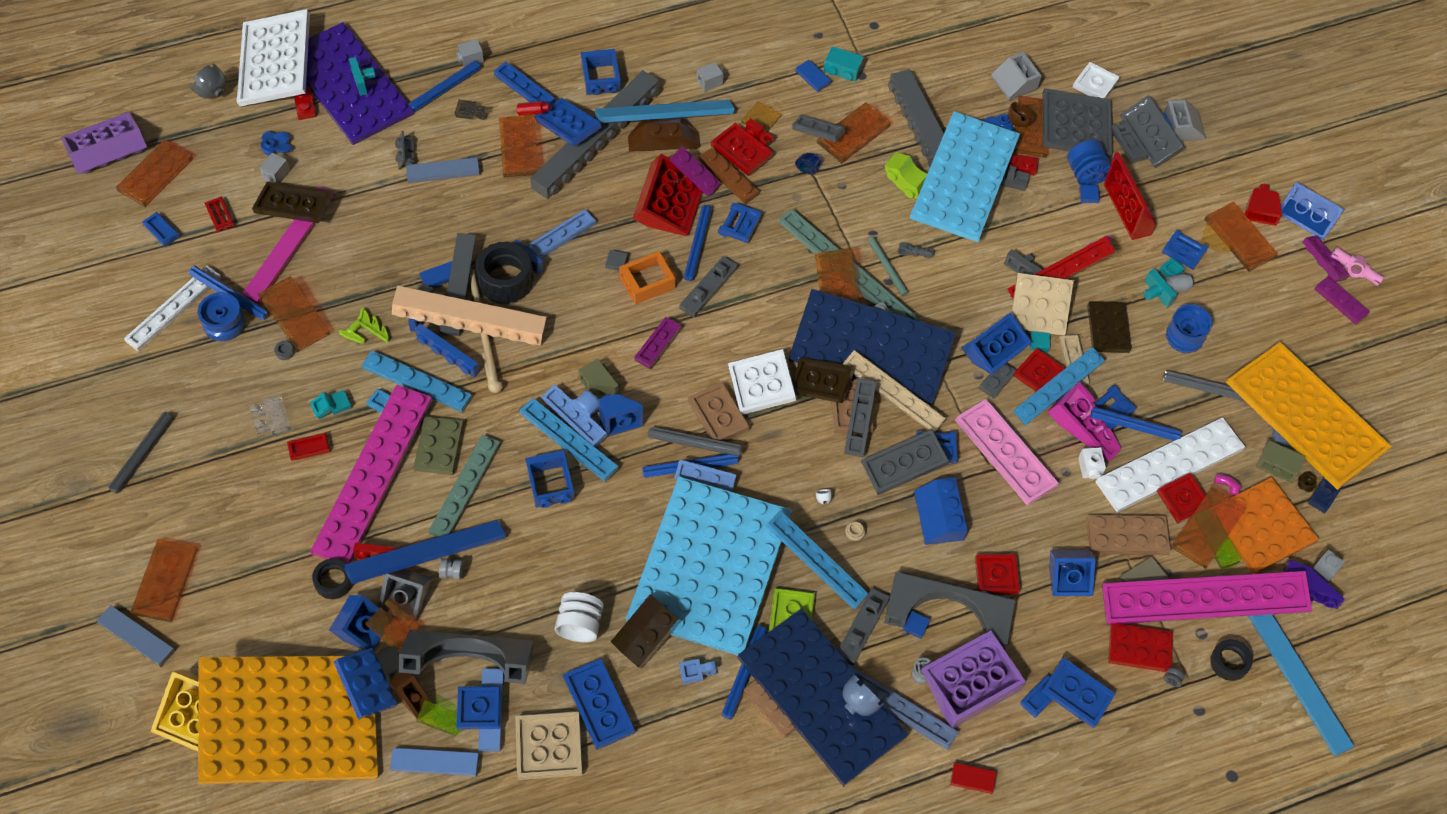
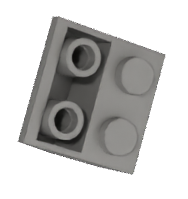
[991,52,1041,100]
[1164,100,1205,141]

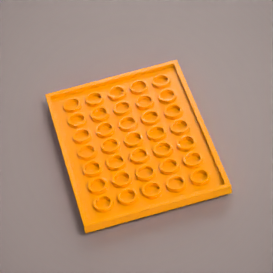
[198,656,378,784]

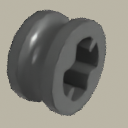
[1163,668,1185,687]

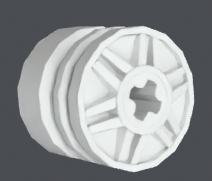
[554,592,604,642]

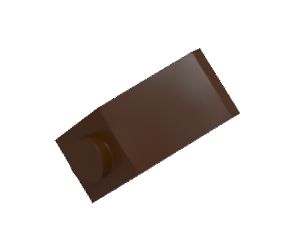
[387,673,434,720]

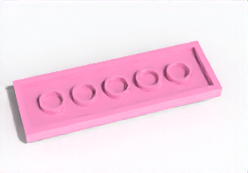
[955,399,1059,506]

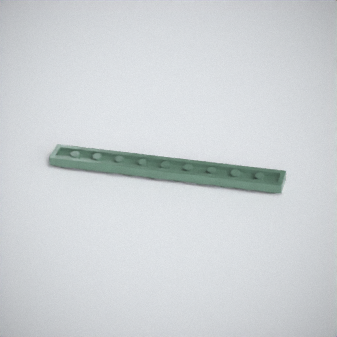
[779,209,922,322]

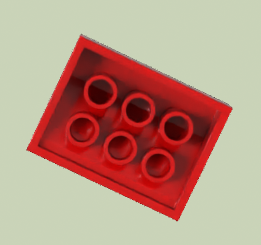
[1104,152,1156,240]
[632,153,702,236]

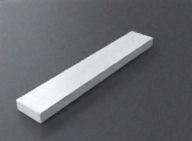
[124,265,221,352]

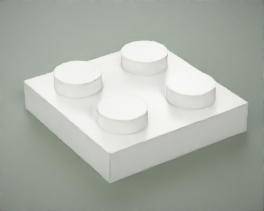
[1072,62,1120,99]

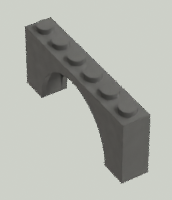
[884,572,1015,650]
[399,630,533,684]

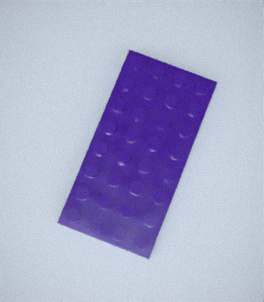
[306,22,414,145]

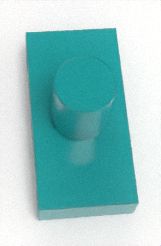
[349,57,376,96]
[1143,269,1177,308]

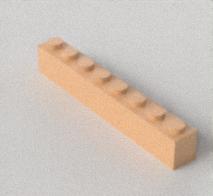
[392,286,546,346]

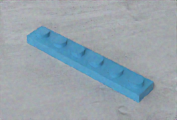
[1013,347,1105,426]
[362,350,472,413]
[520,398,618,482]
[766,510,868,610]

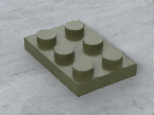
[413,416,463,475]

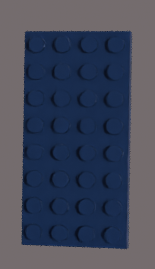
[788,289,956,405]
[737,608,909,787]

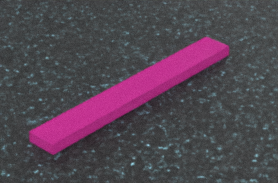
[242,186,334,305]

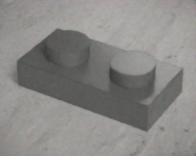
[979,363,1016,399]

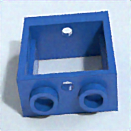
[581,49,621,95]
[525,450,575,508]

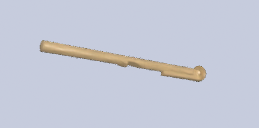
[469,269,503,393]

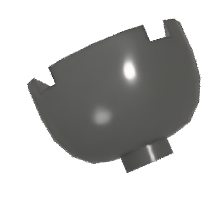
[190,64,226,99]

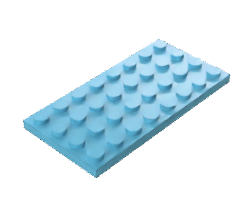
[910,111,1020,242]

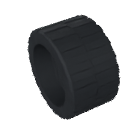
[476,241,534,304]

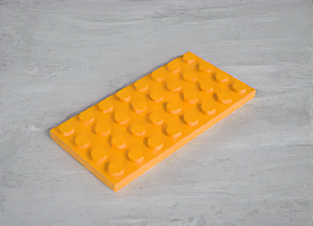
[1226,342,1392,490]

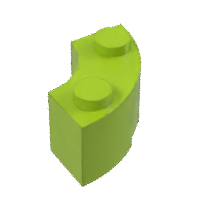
[884,152,927,200]

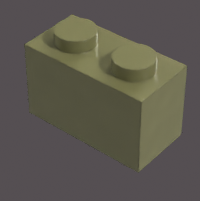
[1256,440,1305,483]

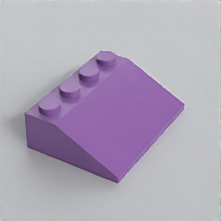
[61,112,147,173]
[921,630,1026,728]

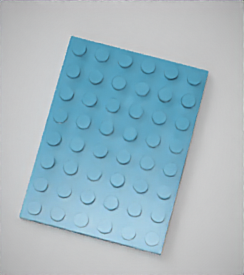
[626,477,792,656]

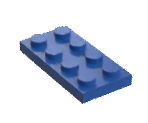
[535,98,601,146]
[563,658,635,750]

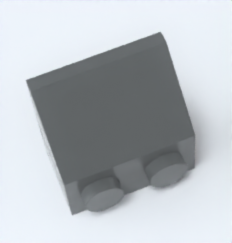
[378,569,432,622]

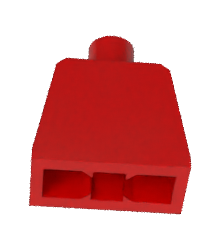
[1243,184,1282,226]

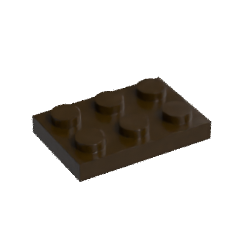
[1087,301,1131,353]
[792,357,854,403]

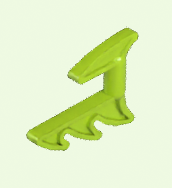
[339,307,389,344]

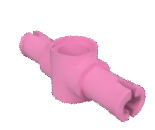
[1330,247,1384,286]

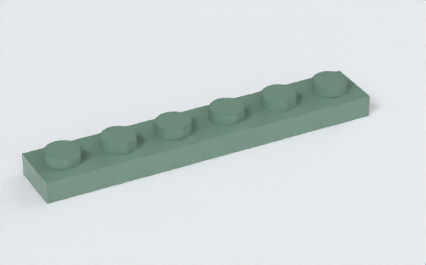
[428,435,500,537]

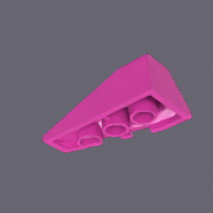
[1047,382,1121,461]

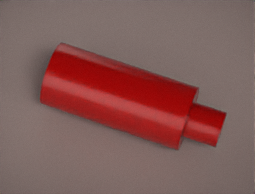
[516,101,551,116]

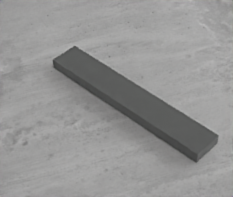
[440,233,476,336]

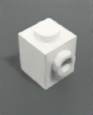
[1078,447,1106,479]

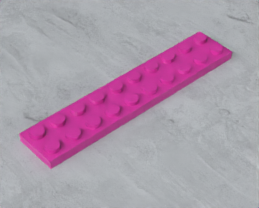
[310,385,432,564]
[1102,571,1312,625]

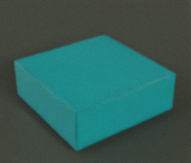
[1158,257,1185,277]
[1030,331,1050,352]
[329,390,351,415]
[310,392,334,419]

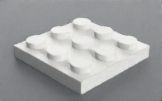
[728,349,796,415]

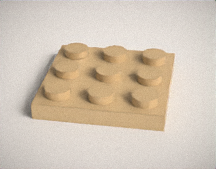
[1011,273,1074,336]
[515,712,582,780]

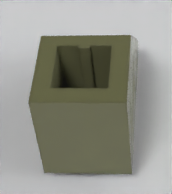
[578,358,620,395]

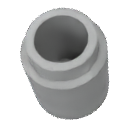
[1165,273,1193,294]

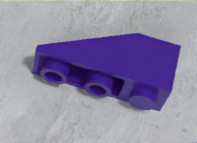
[1283,560,1345,609]

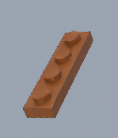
[699,148,759,204]

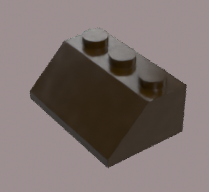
[611,594,682,668]

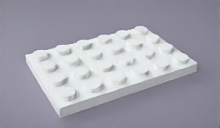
[237,9,310,107]

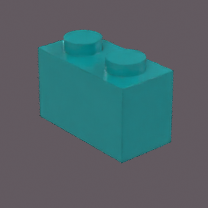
[823,46,864,82]

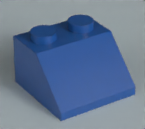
[598,394,643,437]
[1049,550,1096,596]
[329,595,392,650]

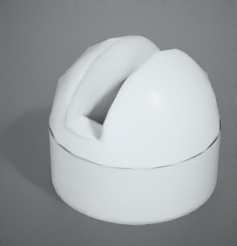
[816,489,832,504]

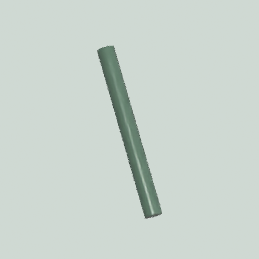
[868,237,908,296]

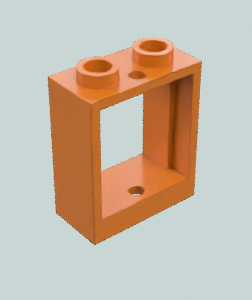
[619,251,677,305]

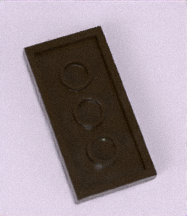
[252,181,333,223]

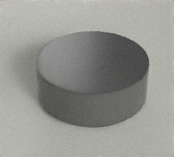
[274,341,295,360]

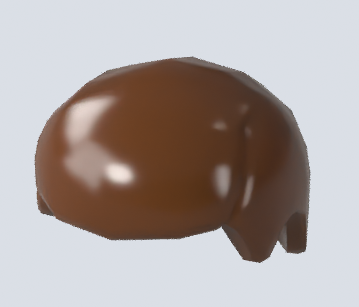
[1008,101,1034,127]

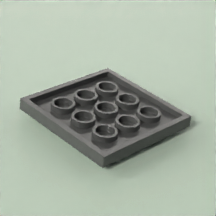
[1042,88,1112,158]

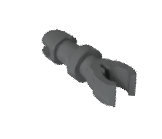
[898,242,934,258]

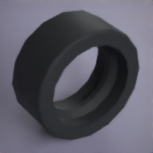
[312,558,352,600]
[1210,639,1253,681]

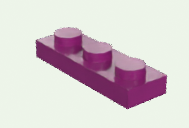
[669,146,720,197]
[1302,236,1350,282]
[1314,276,1370,325]
[634,317,681,369]

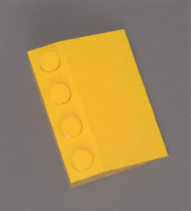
[150,669,198,751]

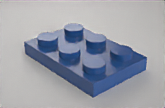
[334,648,397,720]
[1041,657,1116,728]

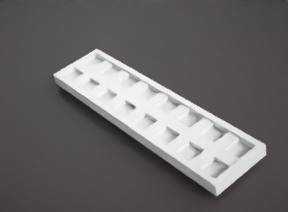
[1096,417,1245,513]

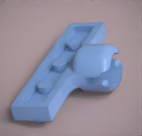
[541,384,608,447]

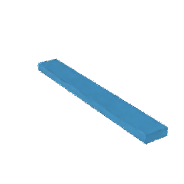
[595,100,734,123]
[1248,615,1354,757]

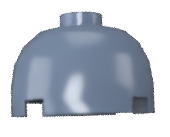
[843,675,884,716]

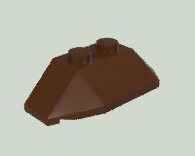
[628,117,699,152]

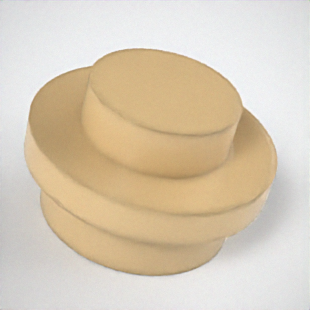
[845,522,865,541]

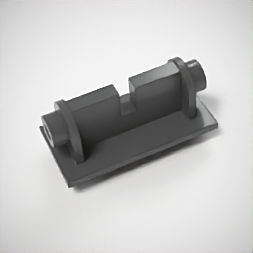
[395,131,415,170]

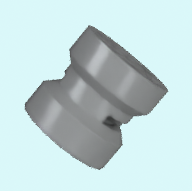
[439,558,463,580]
[911,658,932,685]

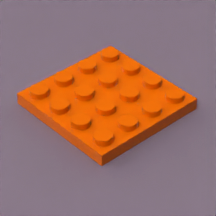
[1207,477,1319,574]

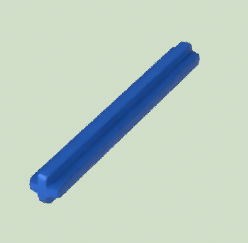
[409,61,480,112]
[684,205,711,281]
[189,266,269,320]
[1090,407,1182,441]
[642,454,738,478]
[722,625,767,719]

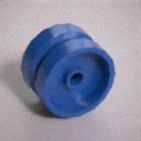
[197,292,245,341]

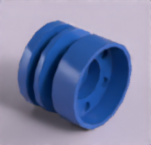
[1067,140,1111,185]
[1166,304,1212,353]

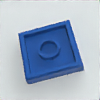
[456,686,501,729]

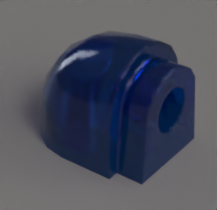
[795,153,821,174]

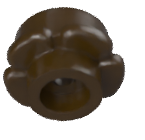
[1298,474,1317,492]

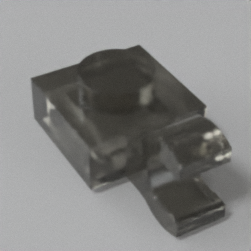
[454,99,488,120]

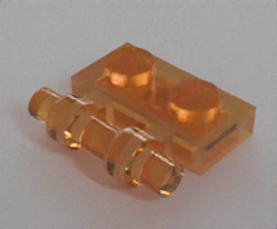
[365,597,420,652]

